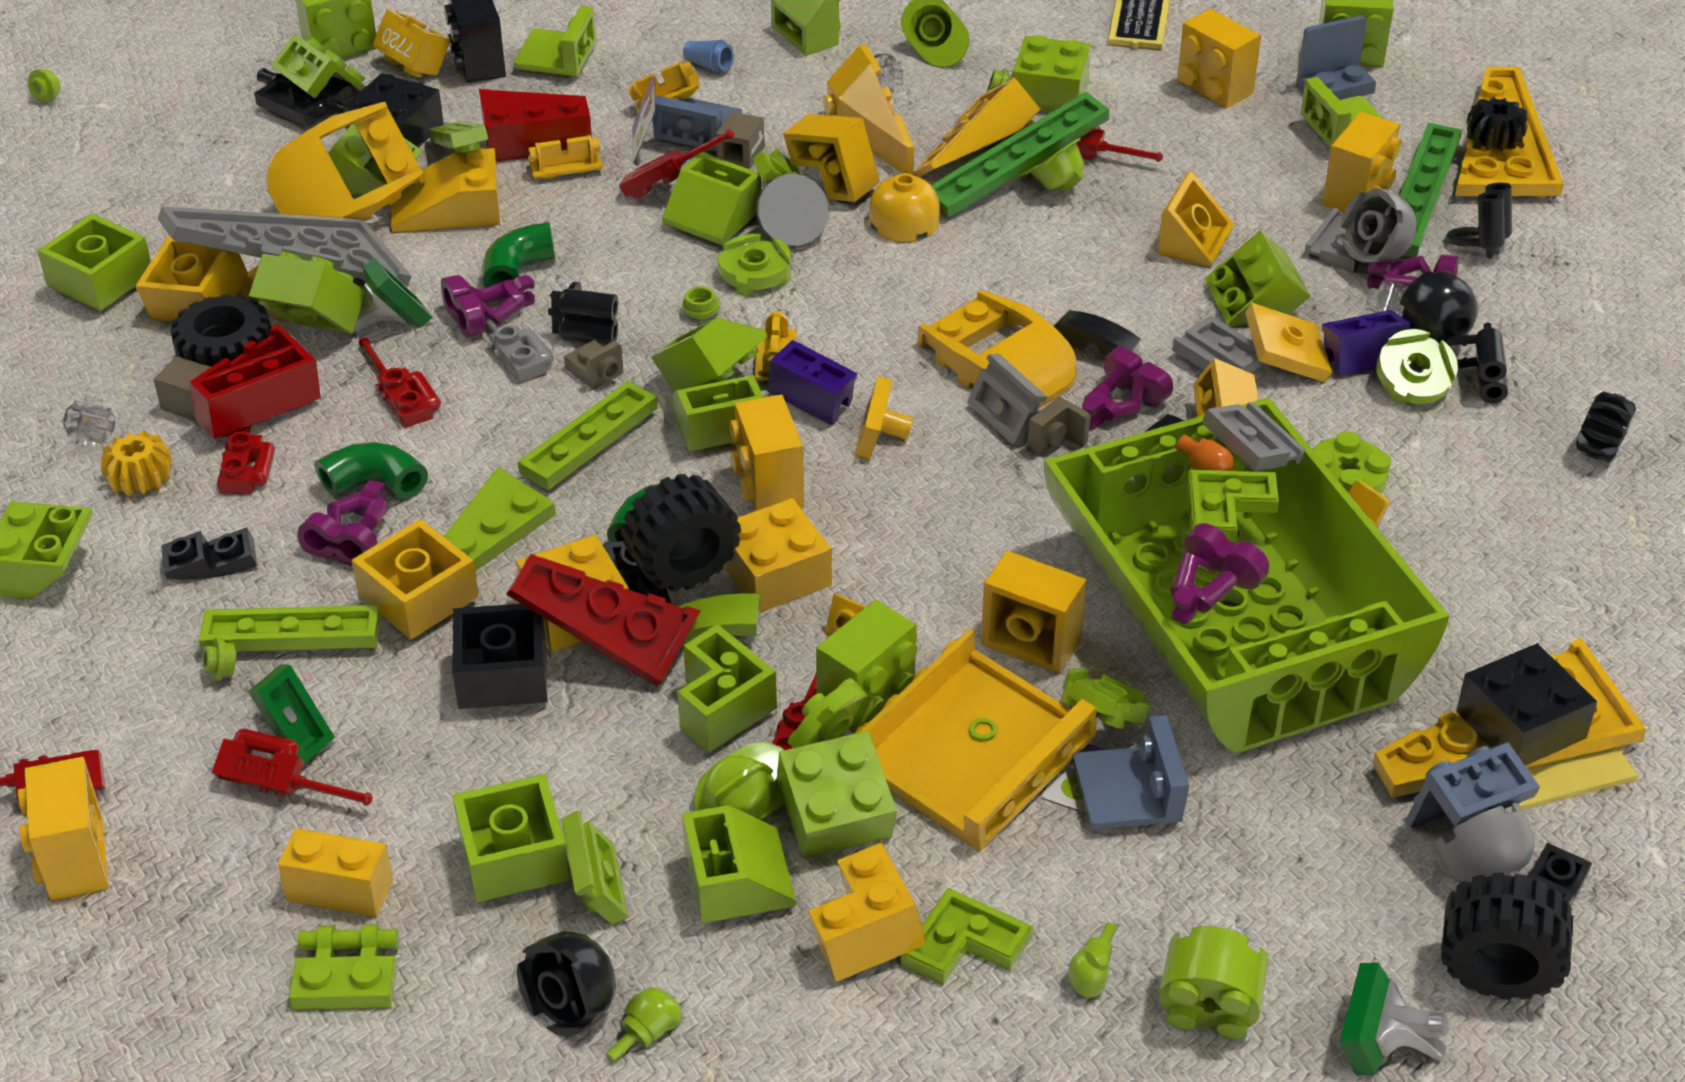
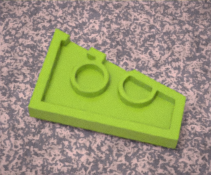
[443,467,556,571]

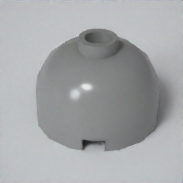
[1341,188,1417,263]
[1433,803,1535,882]

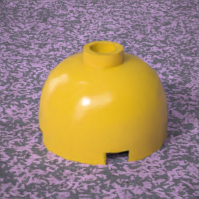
[869,173,940,242]

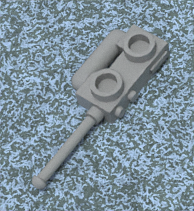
[485,315,554,383]

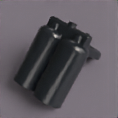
[1446,182,1512,259]
[548,281,619,344]
[1439,322,1508,403]

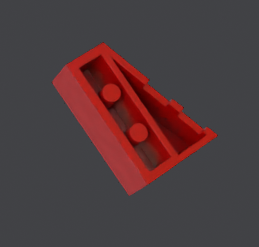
[479,89,592,161]
[189,324,321,439]

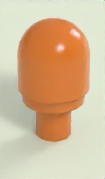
[1175,434,1234,471]

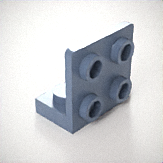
[1296,15,1376,100]
[653,96,743,151]
[1072,715,1190,830]
[1406,742,1540,828]

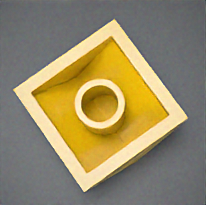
[1158,170,1235,267]

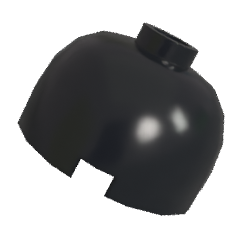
[1400,269,1478,343]
[516,931,616,1037]

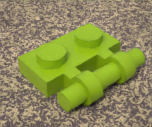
[289,924,399,1010]

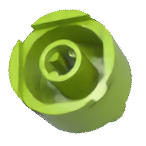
[1159,926,1269,1039]

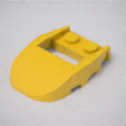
[267,102,426,221]
[917,290,1077,407]

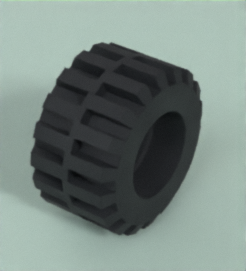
[171,295,271,367]
[621,474,741,591]
[1441,872,1574,1000]

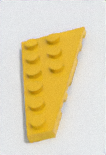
[1373,637,1646,798]

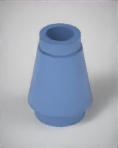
[683,39,734,73]

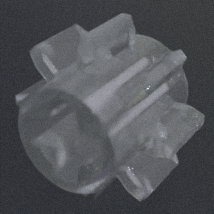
[874,53,903,94]
[1365,281,1408,317]
[63,396,115,448]

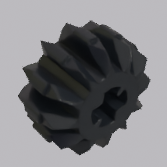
[1466,97,1528,152]
[1576,391,1636,462]

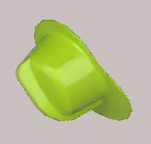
[901,0,970,68]
[1016,138,1085,191]
[694,742,785,820]

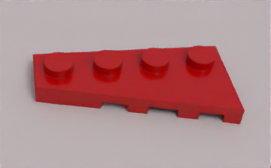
[506,554,701,686]

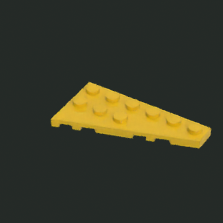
[1455,67,1564,198]

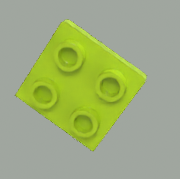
[514,6,596,77]
[271,33,366,98]
[1300,77,1383,148]

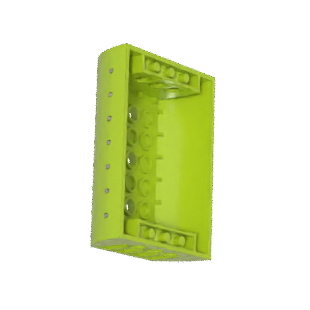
[1044,397,1450,754]

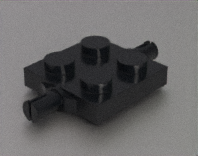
[254,68,353,126]

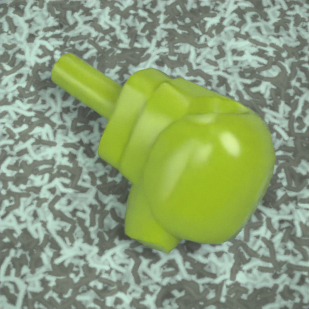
[1068,922,1117,998]
[606,987,682,1062]

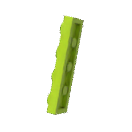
[427,121,488,153]
[518,381,658,491]
[198,605,381,653]

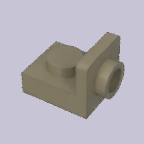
[564,340,624,390]
[1027,396,1091,456]

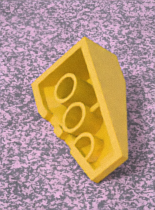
[823,44,914,175]
[914,77,1040,177]

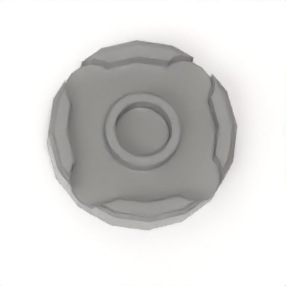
[756,174,829,247]

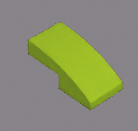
[679,593,761,645]

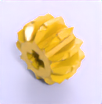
[100,430,173,497]

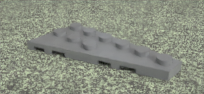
[158,206,411,288]

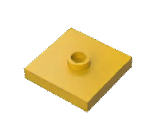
[1245,303,1332,382]

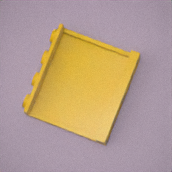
[854,629,1096,852]

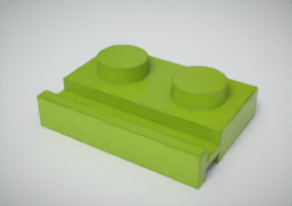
[561,810,629,925]

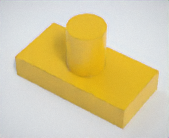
[855,376,913,460]

